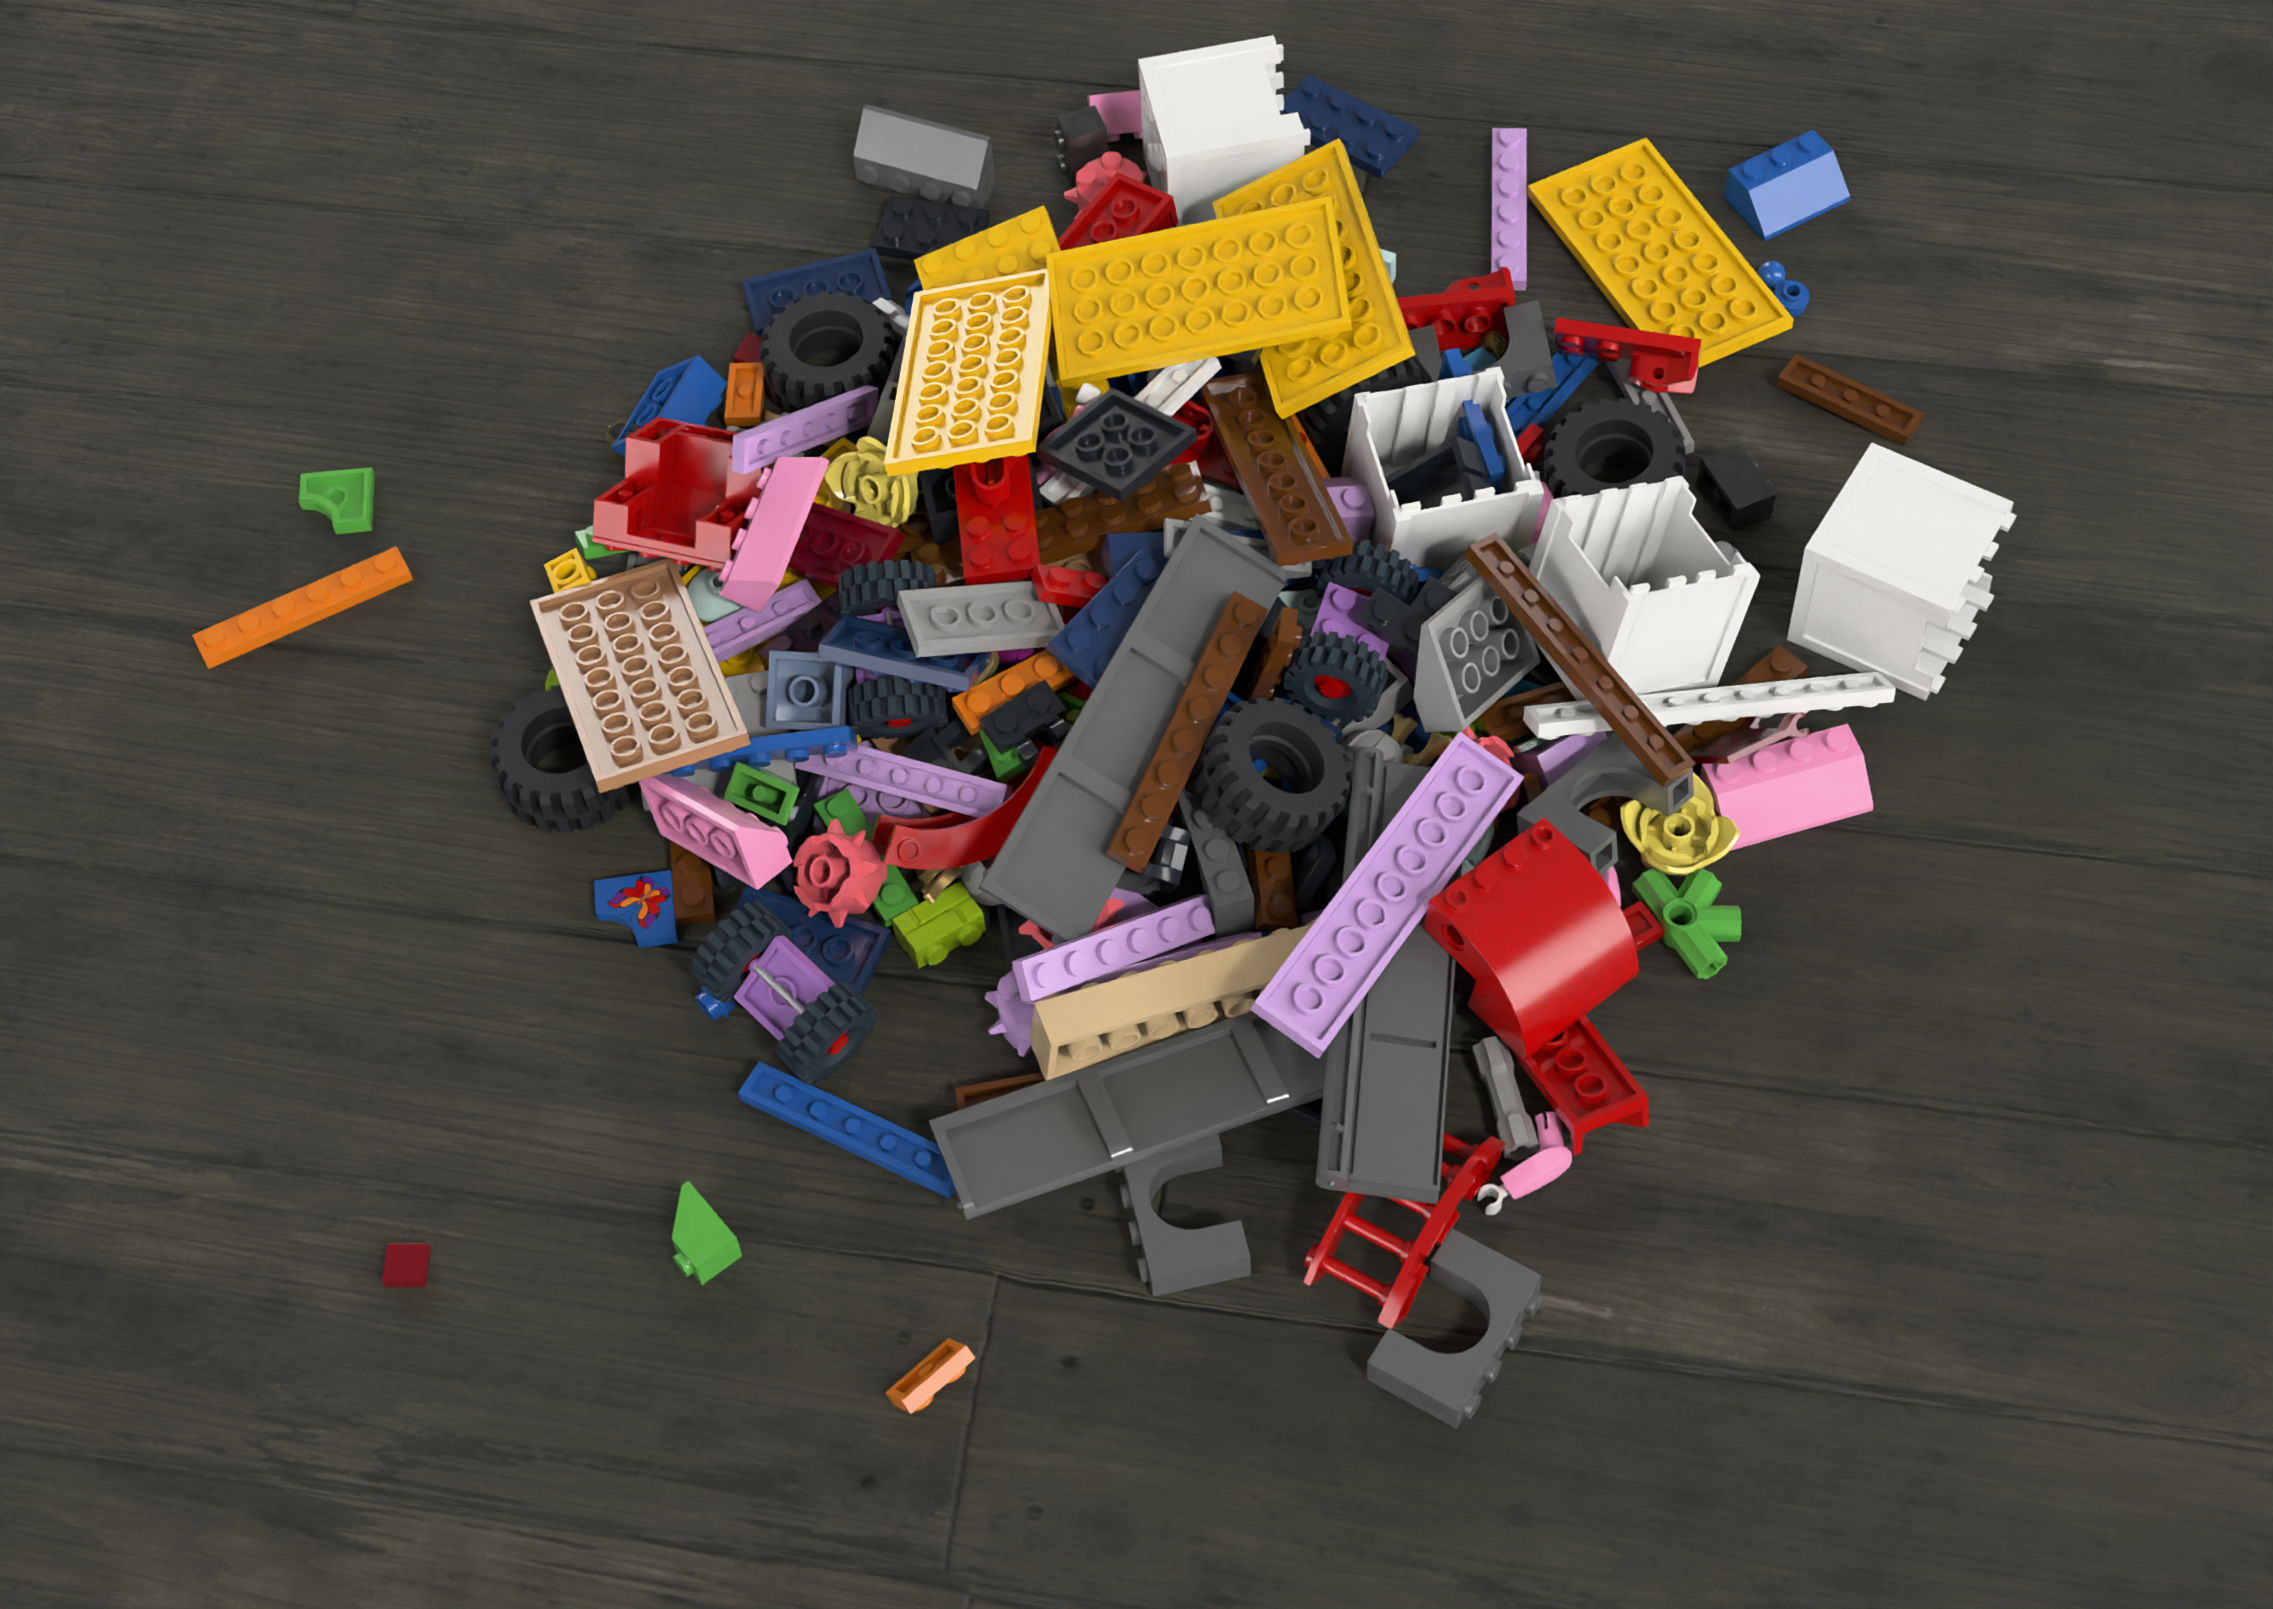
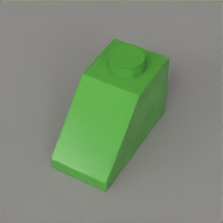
[724,762,800,825]
[672,1181,742,1285]

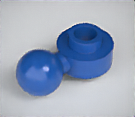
[1757,261,1809,317]

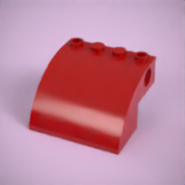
[592,417,775,572]
[1423,817,1639,1061]

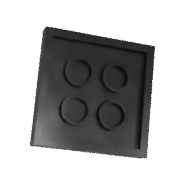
[1036,388,1197,502]

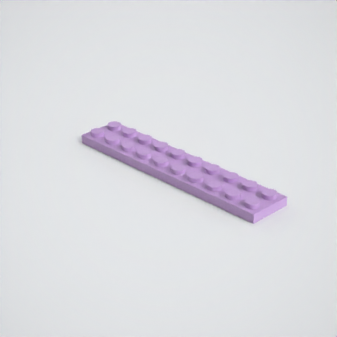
[1250,731,1524,1059]

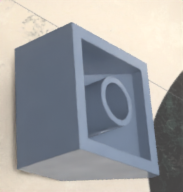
[765,651,857,731]

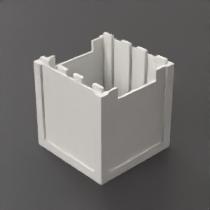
[1138,35,1310,229]
[1341,366,1544,573]
[1787,443,2017,701]
[1529,475,1761,701]

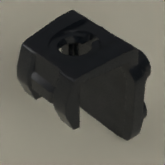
[1115,823,1191,894]

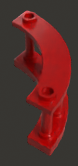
[869,738,1058,870]
[1303,1132,1506,1329]

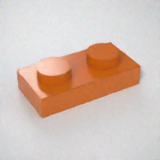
[724,362,766,427]
[885,1338,975,1414]

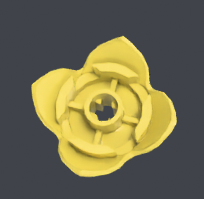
[823,436,919,528]
[1620,773,1740,877]

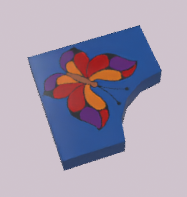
[594,870,678,948]

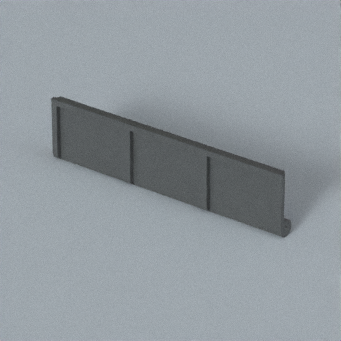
[978,514,1288,946]
[1315,746,1462,1204]
[929,1011,1328,1220]

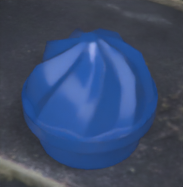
[695,986,736,1022]

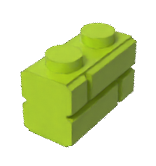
[891,881,986,969]

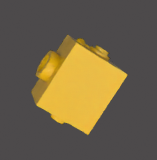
[544,548,597,593]

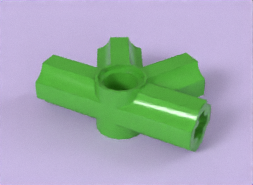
[1631,868,1742,980]

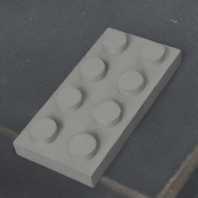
[896,581,1065,657]

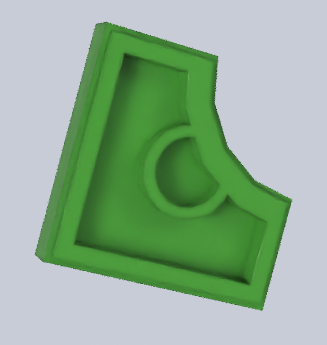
[299,467,375,534]

